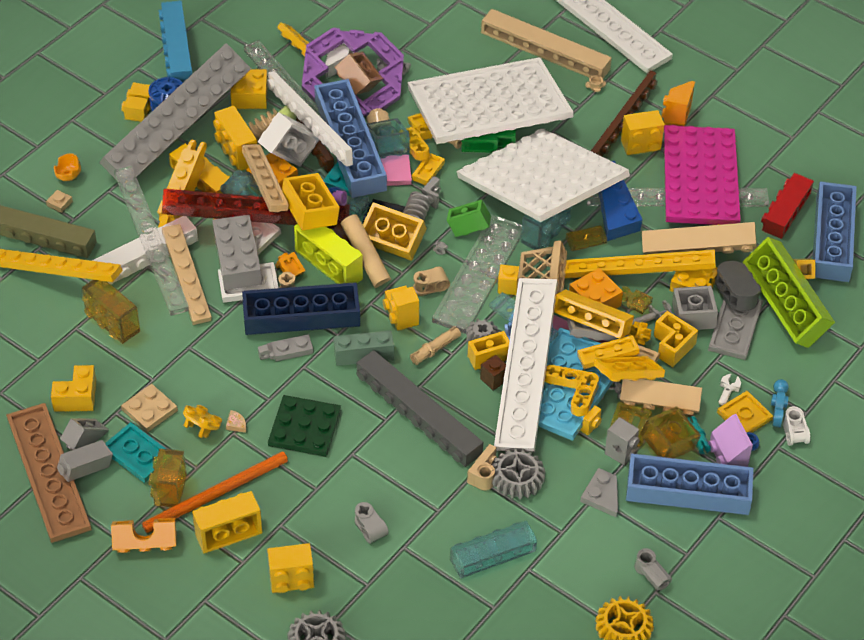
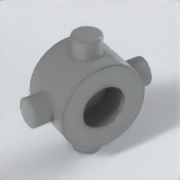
[433,241,448,255]

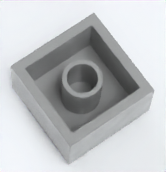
[672,286,718,330]

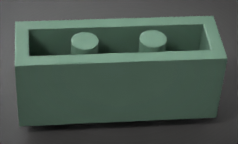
[333,330,394,366]

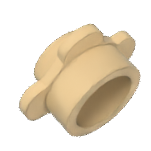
[585,75,606,92]

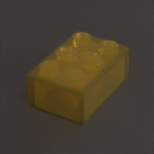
[82,280,140,344]

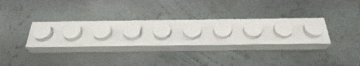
[267,71,353,167]

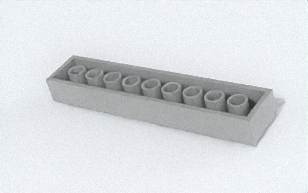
[99,43,251,188]

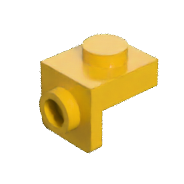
[580,405,602,435]

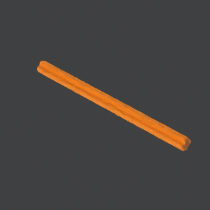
[142,451,288,533]

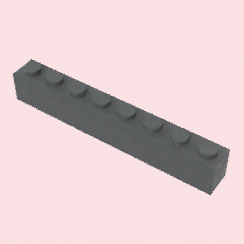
[356,350,483,467]

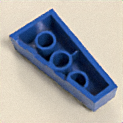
[598,160,643,242]

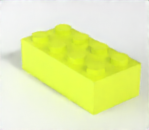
[294,224,363,284]

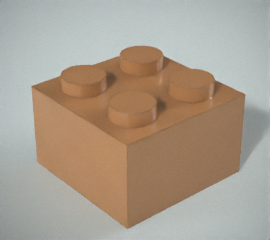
[335,51,383,95]

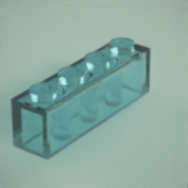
[450,520,537,579]

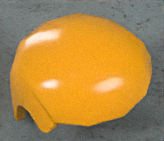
[54,153,81,181]

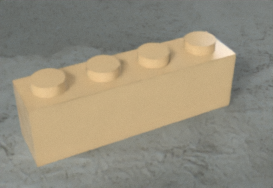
[620,379,702,416]

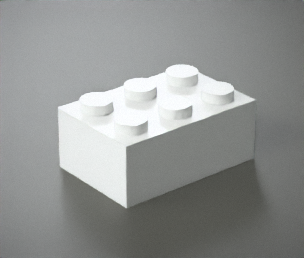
[258,112,320,167]

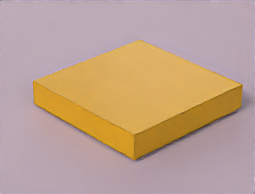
[717,391,774,433]

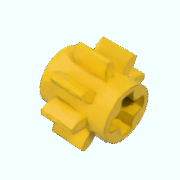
[628,321,652,345]

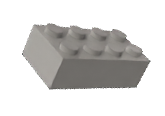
[212,215,262,290]

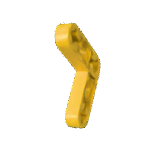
[401,123,433,161]
[545,365,599,417]

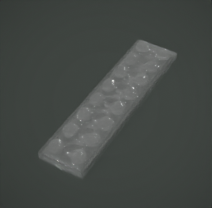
[432,215,525,334]

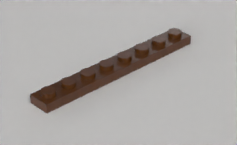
[591,70,657,157]

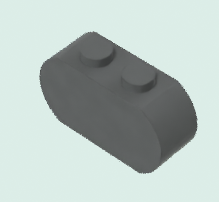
[715,261,761,311]

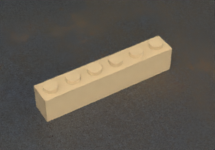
[642,222,757,255]

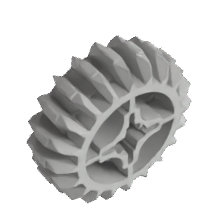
[490,448,545,500]
[287,609,346,640]

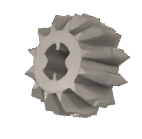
[466,318,498,342]

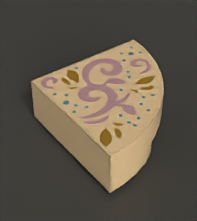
[226,410,246,433]

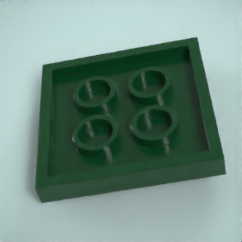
[268,395,341,457]

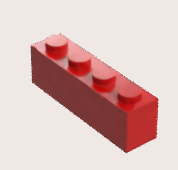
[761,173,814,239]

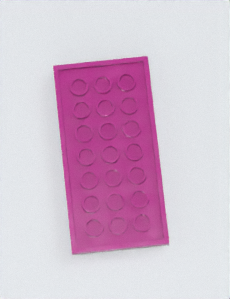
[664,125,741,225]

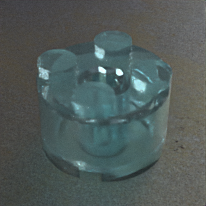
[220,170,263,212]

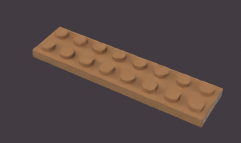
[6,403,91,543]

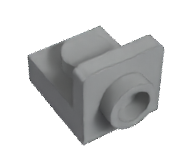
[422,176,441,209]

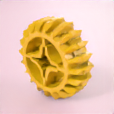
[595,596,654,640]

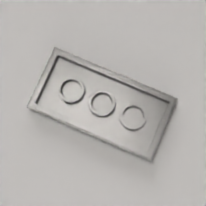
[708,299,763,360]

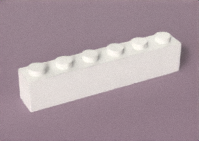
[92,215,198,289]

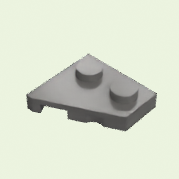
[580,468,618,517]

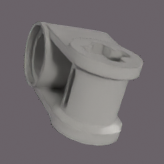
[355,502,389,544]

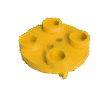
[183,405,222,438]

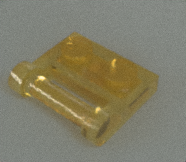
[610,402,652,447]

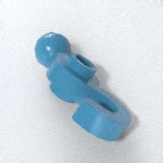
[771,379,789,427]

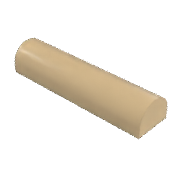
[341,214,392,289]

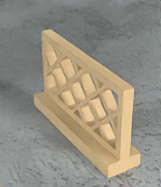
[516,240,567,295]

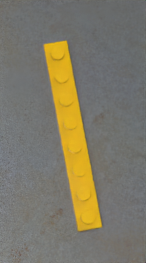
[0,249,123,282]
[565,250,716,278]

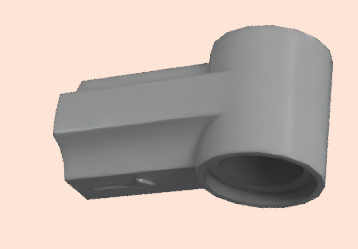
[634,548,672,591]

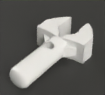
[718,374,741,406]

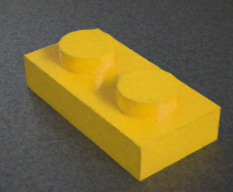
[412,153,445,185]

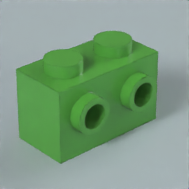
[447,200,491,237]

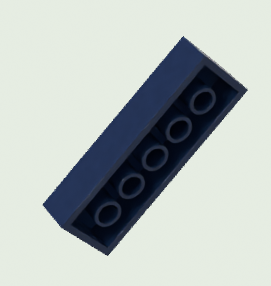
[242,282,360,335]

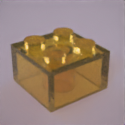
[640,406,701,458]
[149,448,187,507]

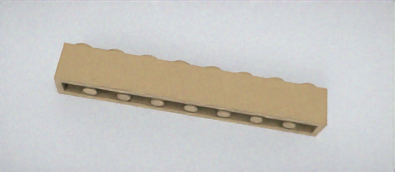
[481,9,612,79]

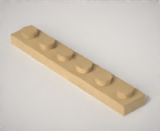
[242,144,289,212]
[162,224,212,325]

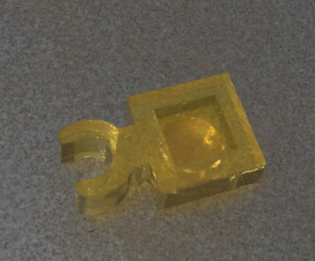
[622,286,653,314]

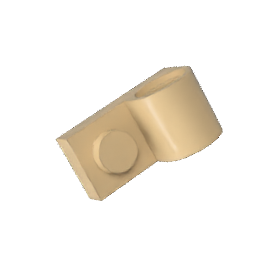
[467,444,497,490]

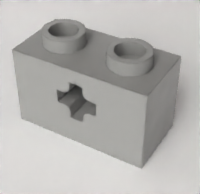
[605,417,640,466]

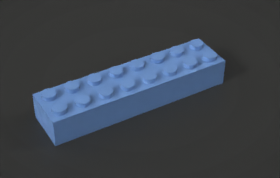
[314,79,387,198]

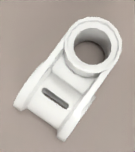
[783,406,810,446]

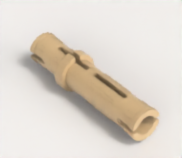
[410,326,461,365]

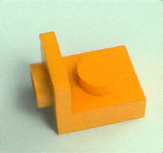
[275,252,306,277]

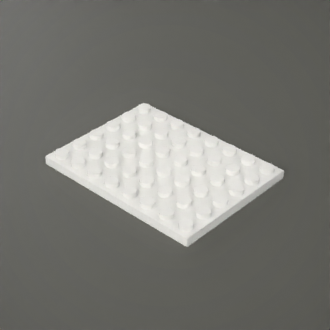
[408,57,573,144]
[457,129,630,222]

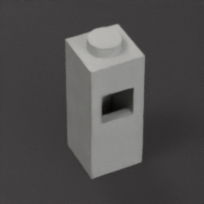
[57,440,113,482]

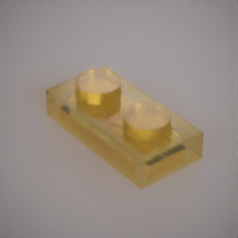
[566,225,607,251]

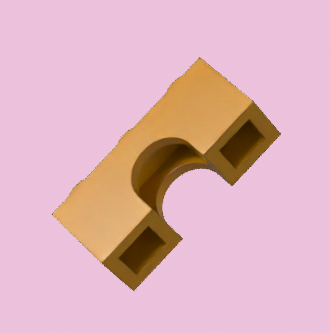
[111,518,177,553]

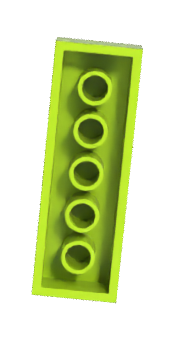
[743,237,835,348]

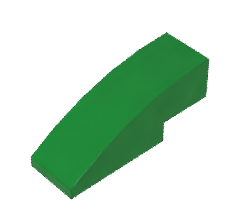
[461,129,516,153]

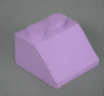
[708,414,753,467]

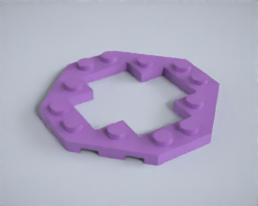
[302,28,404,116]

